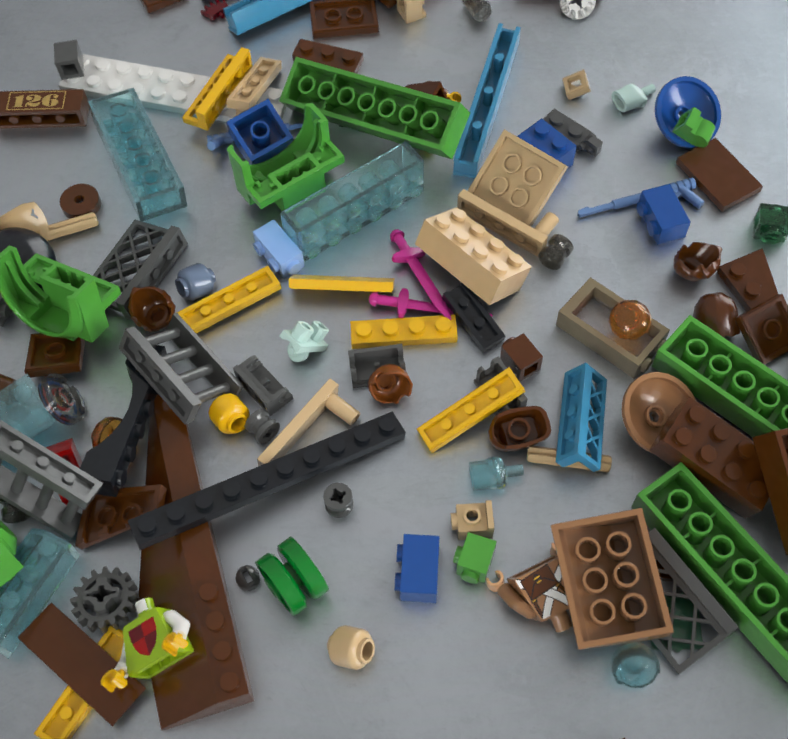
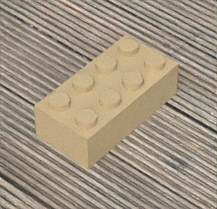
[415,207,532,305]

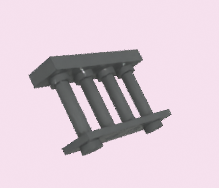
[119,313,243,424]
[0,420,103,540]

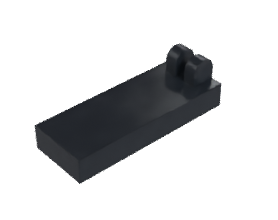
[442,283,505,353]

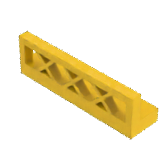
[182,47,253,131]

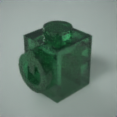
[753,203,788,244]

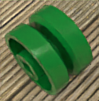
[255,536,329,616]

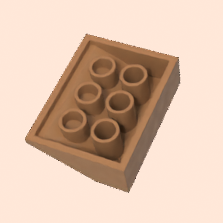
[551,508,674,650]

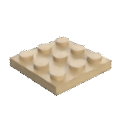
[468,129,568,227]

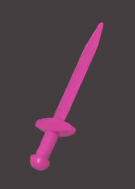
[390,229,451,320]
[369,288,493,318]

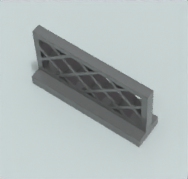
[93,219,188,320]
[648,528,738,674]

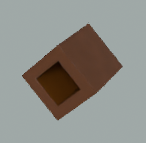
[500,333,543,382]

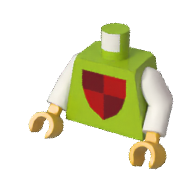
[101,598,194,693]

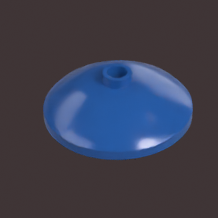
[655,76,721,148]

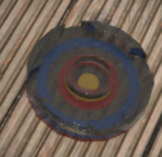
[38,373,85,426]

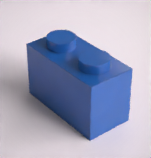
[637,184,691,245]
[395,534,440,603]

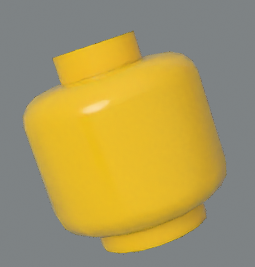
[208,393,250,434]

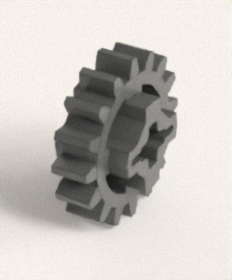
[70,566,139,634]

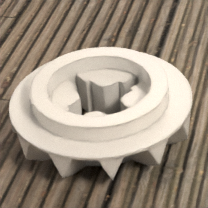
[560,0,596,19]

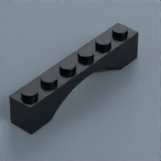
[80,345,171,497]

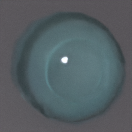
[611,642,660,688]

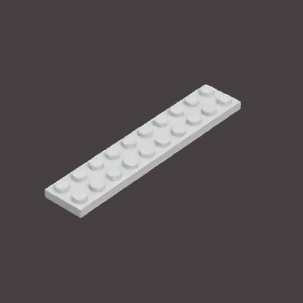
[58,54,287,122]

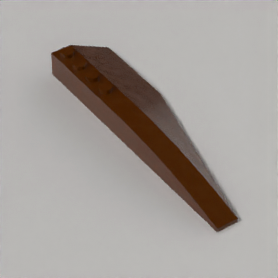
[139,395,254,731]

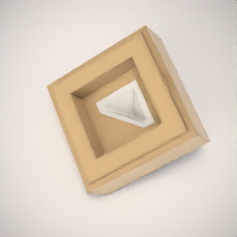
[562,70,591,100]

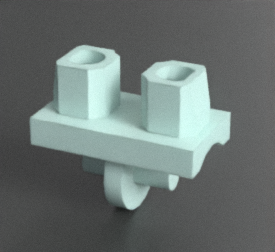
[279,321,329,362]

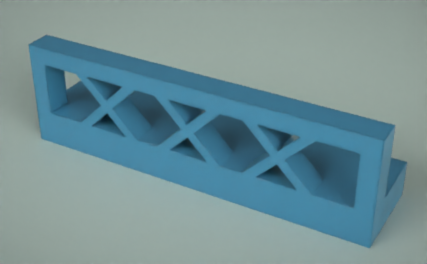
[556,363,607,472]

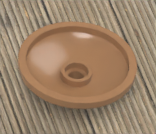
[622,372,696,454]

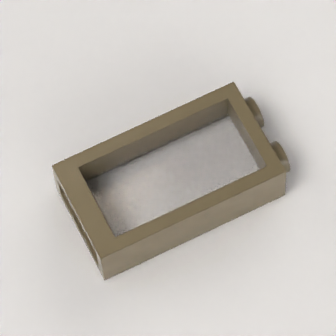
[556,277,670,379]

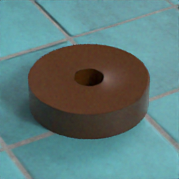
[60,184,101,219]

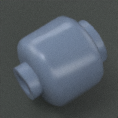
[175,263,216,301]

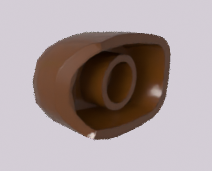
[488,406,551,452]

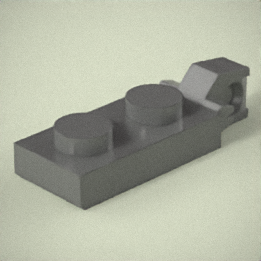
[543,108,603,157]

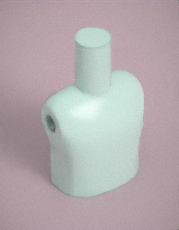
[611,83,656,112]

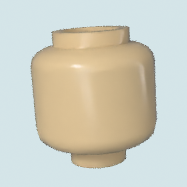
[327,625,375,670]

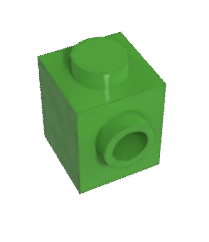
[453,532,497,584]

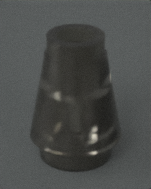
[462,0,492,22]

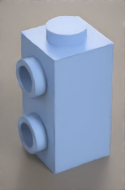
[253,219,305,279]

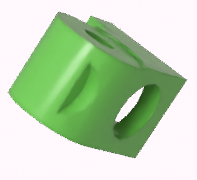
[672,107,715,148]

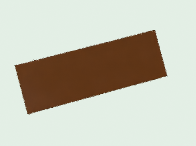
[17,602,146,726]

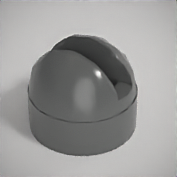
[235,565,260,591]

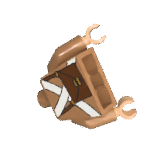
[486,542,573,633]

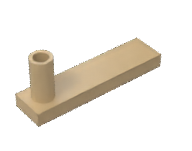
[227,57,282,116]
[457,189,559,258]
[257,378,361,466]

